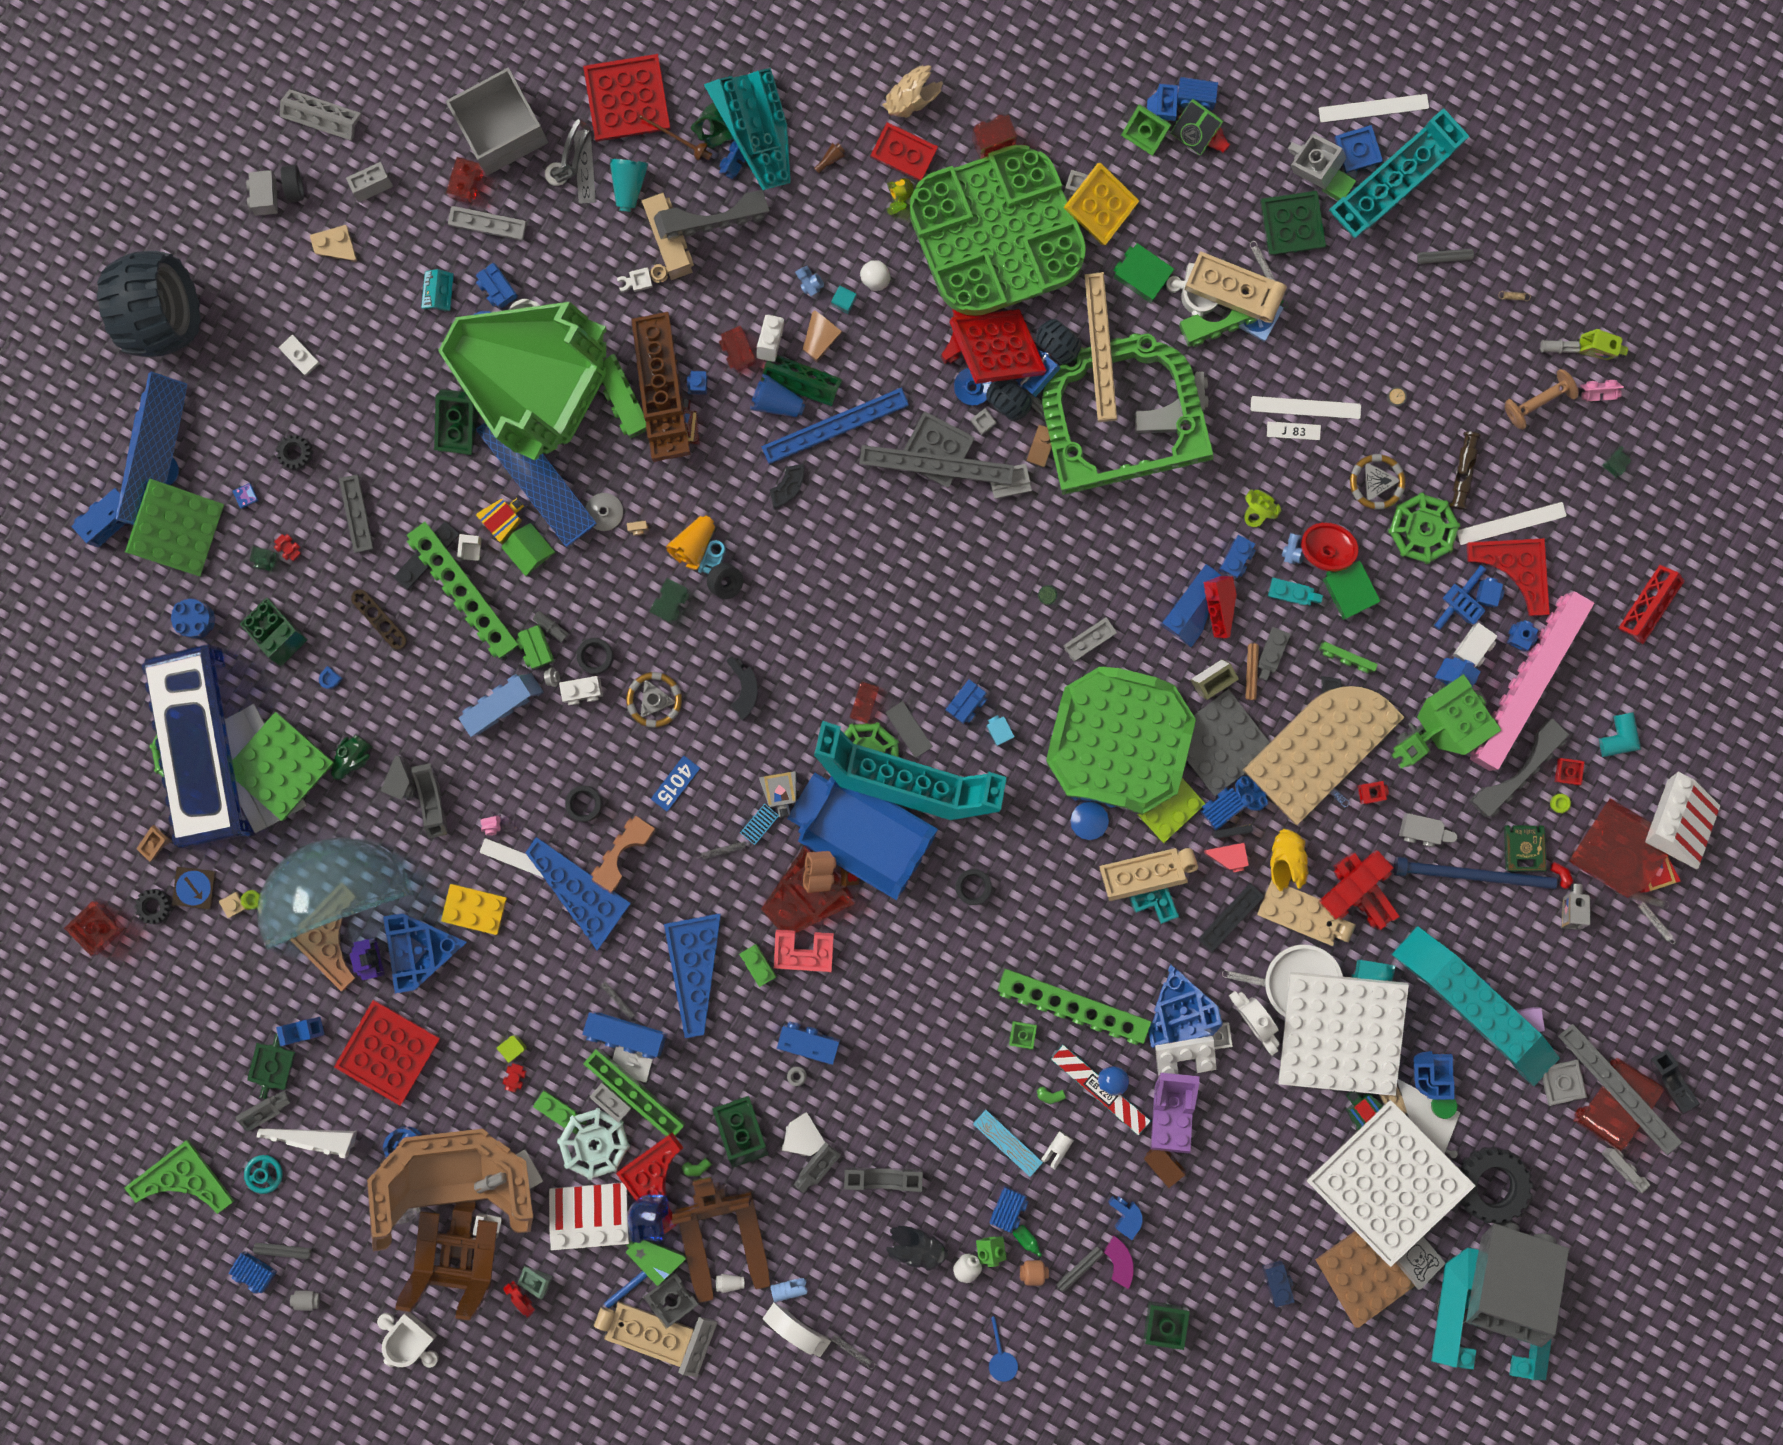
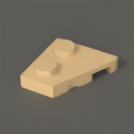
[310,225,357,262]

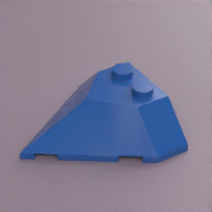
[383,913,467,993]
[1148,964,1223,1048]

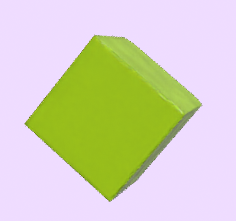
[497,1034,527,1063]

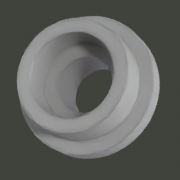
[544,668,560,687]
[787,1067,807,1086]

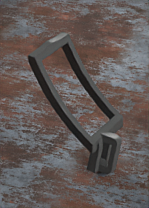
[552,119,591,183]

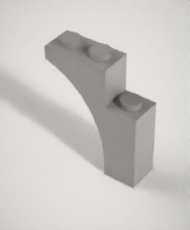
[1135,372,1208,433]

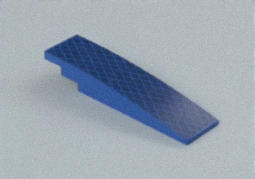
[116,371,187,525]
[476,423,597,547]

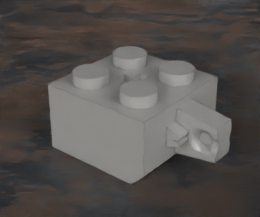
[1288,134,1346,189]

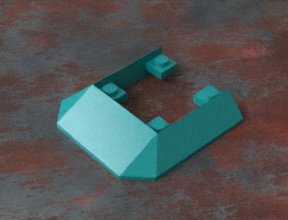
[1431,1247,1552,1380]

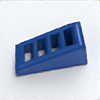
[1442,584,1485,624]

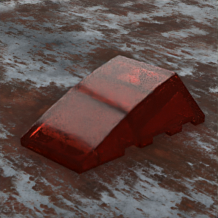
[761,845,855,934]

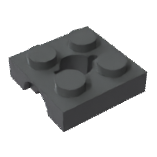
[643,1273,698,1329]

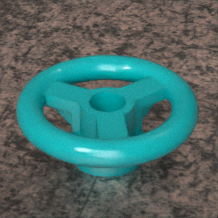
[244,1155,283,1194]

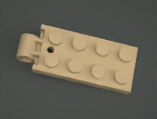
[1099,848,1198,901]
[1257,880,1356,946]
[594,1301,694,1367]

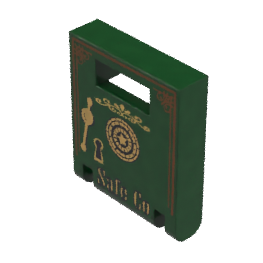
[1504,825,1546,872]

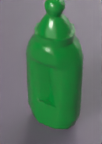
[1012,1224,1042,1257]

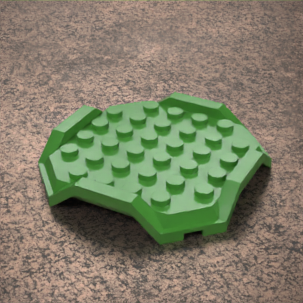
[1046,667,1196,815]

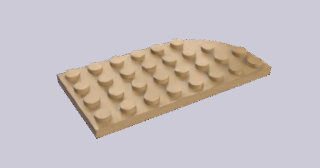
[1243,686,1404,825]

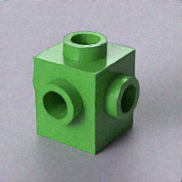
[976,1237,1006,1267]

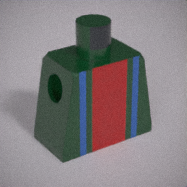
[1346,1091,1383,1131]

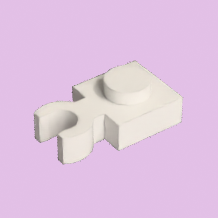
[617,267,653,292]

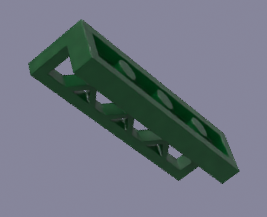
[761,355,842,406]

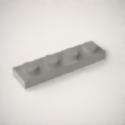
[448,206,527,241]

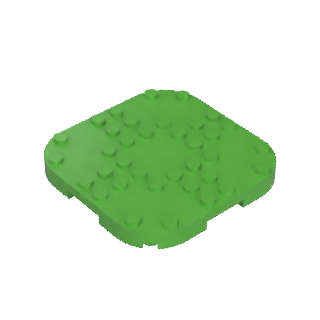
[910,145,1085,316]

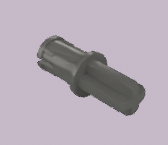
[533,611,569,643]

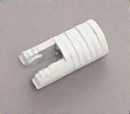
[1041,1131,1074,1170]

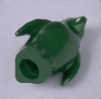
[330,734,373,780]

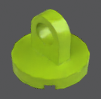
[1245,489,1281,527]

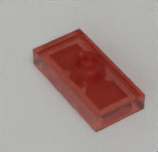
[849,681,879,724]

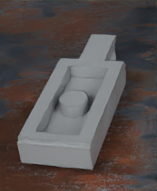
[1602,1148,1650,1193]

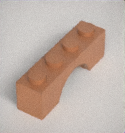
[591,816,655,895]

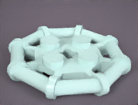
[557,1108,630,1180]

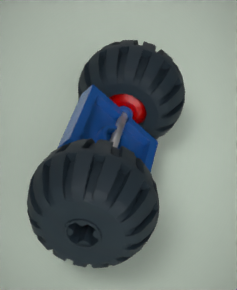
[986,319,1082,422]

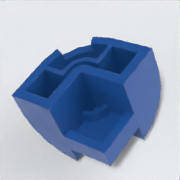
[1414,1051,1454,1100]

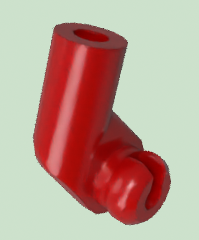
[1550,862,1574,889]

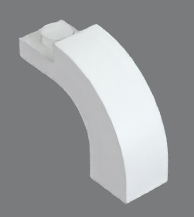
[763,1302,831,1357]

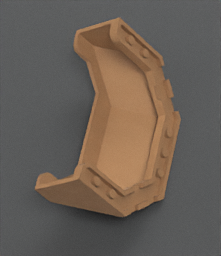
[367,1129,533,1251]

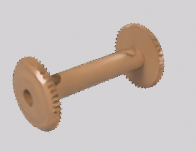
[1505,369,1579,430]

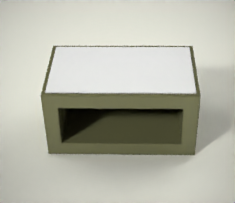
[1190,659,1239,700]

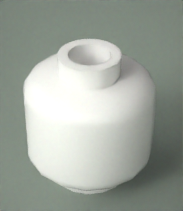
[953,1254,982,1283]

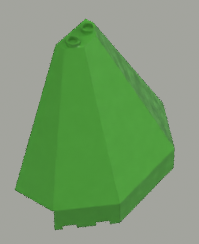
[438,302,606,460]

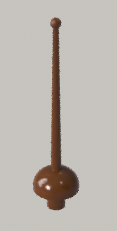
[640,115,713,161]

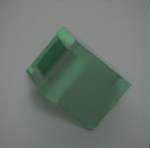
[1602,446,1631,477]

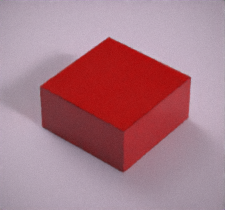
[1555,758,1584,786]

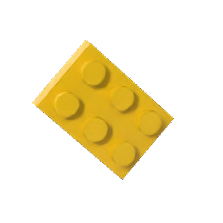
[441,884,507,935]

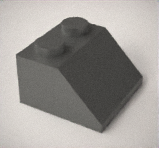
[381,755,417,801]

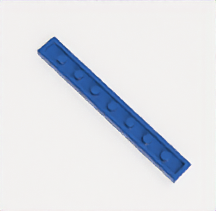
[761,388,909,465]

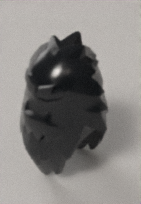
[886,1226,948,1271]

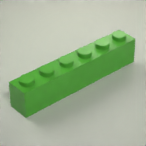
[583,1047,685,1136]

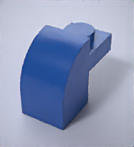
[276,1017,324,1046]
[1108,1196,1142,1240]

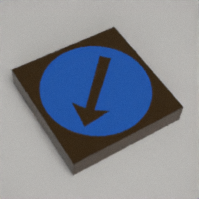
[172,867,217,909]

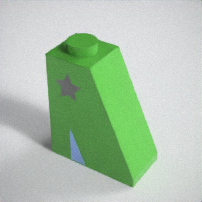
[626,1237,686,1286]

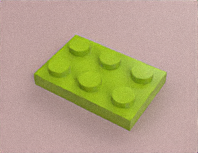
[1137,778,1205,843]

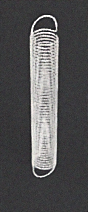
[1250,241,1275,280]
[1636,900,1675,944]
[1222,970,1265,986]

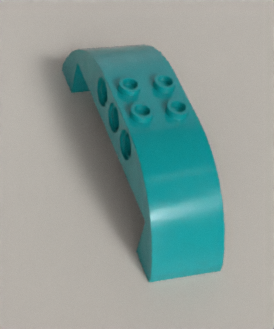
[1329,108,1469,239]

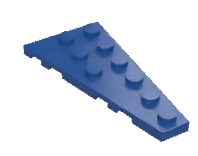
[525,837,631,951]
[664,913,721,1038]

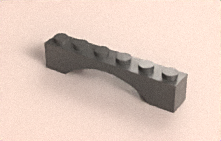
[654,190,769,240]
[1468,718,1569,817]

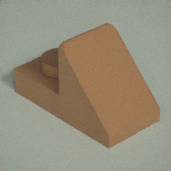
[1027,425,1052,467]
[137,825,172,862]

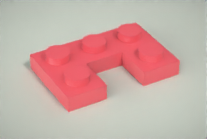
[774,930,834,972]

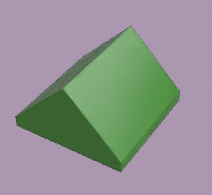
[1121,104,1171,156]
[501,523,555,576]

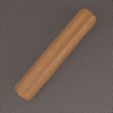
[1245,643,1259,700]

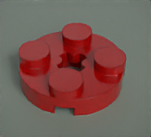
[503,1281,536,1318]

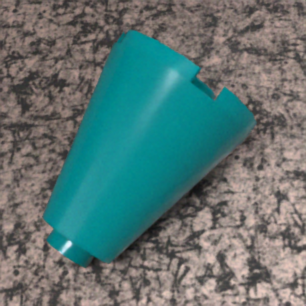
[610,159,648,212]

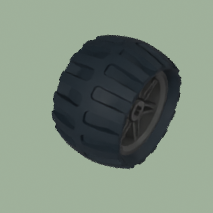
[97,251,201,357]

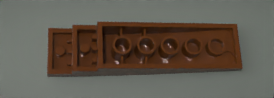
[631,312,691,462]

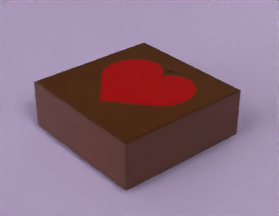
[840,867,859,886]

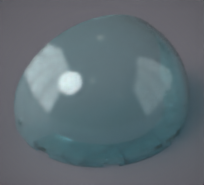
[257,837,414,950]

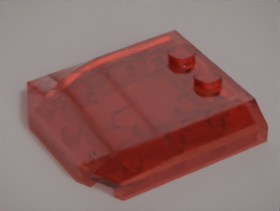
[1569,798,1668,898]

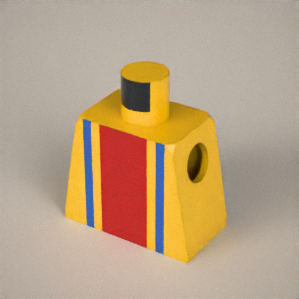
[476,498,524,544]

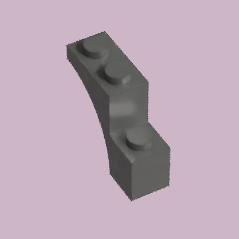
[412,763,448,838]

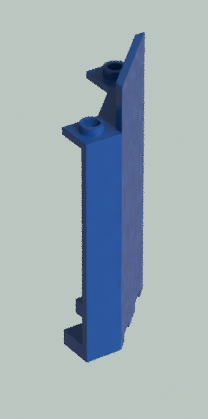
[787,773,938,900]

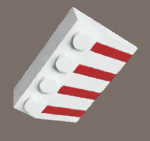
[1645,772,1720,869]
[549,1183,631,1250]

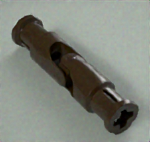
[1450,431,1481,510]

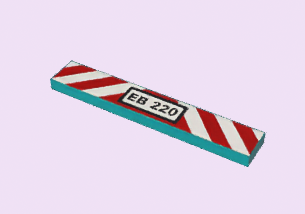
[1050,1044,1151,1136]

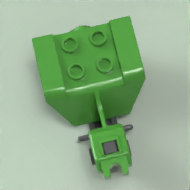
[1391,674,1501,768]

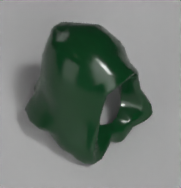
[691,103,733,148]

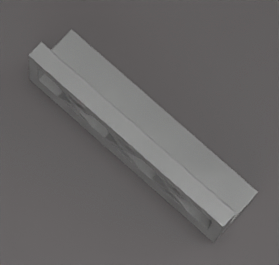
[280,89,361,140]

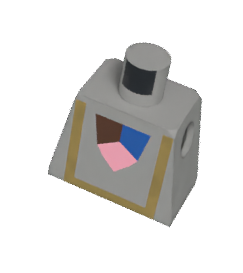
[759,771,796,817]
[1561,884,1590,930]

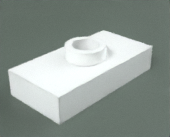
[279,335,320,376]

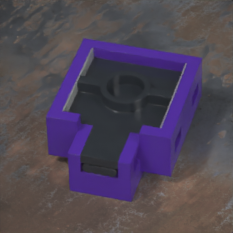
[350,938,385,980]

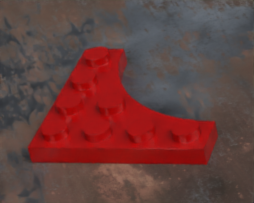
[1466,538,1550,616]
[616,1132,684,1235]

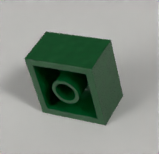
[1143,1301,1190,1350]

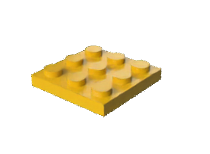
[1063,163,1139,245]

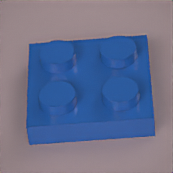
[1334,125,1383,174]

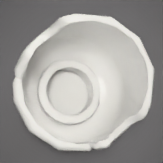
[860,260,891,291]

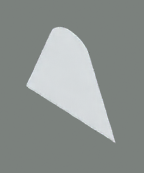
[1397,1079,1460,1153]

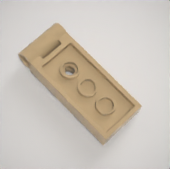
[1184,251,1287,323]

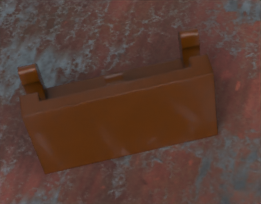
[1144,1149,1186,1188]

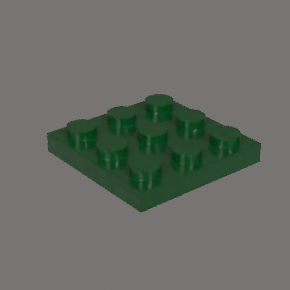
[1260,191,1326,256]

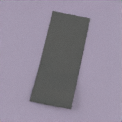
[885,701,933,758]

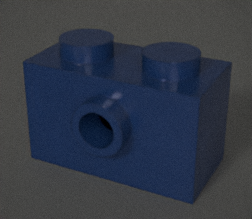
[1262,1261,1294,1307]

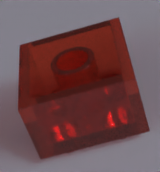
[972,115,1017,159]
[64,901,126,956]

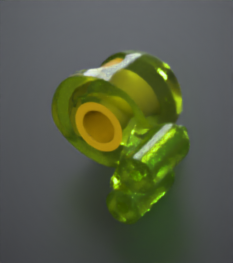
[887,178,914,215]

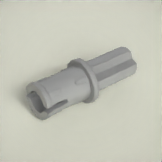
[1540,339,1580,354]
[474,1172,507,1194]

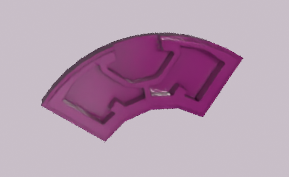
[1104,1235,1134,1289]

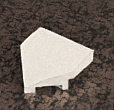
[781,1112,825,1156]

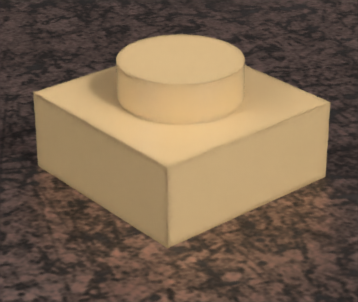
[627,521,649,536]
[219,892,245,918]

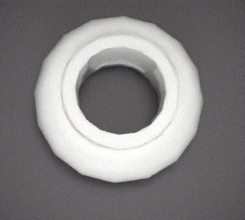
[545,162,567,186]

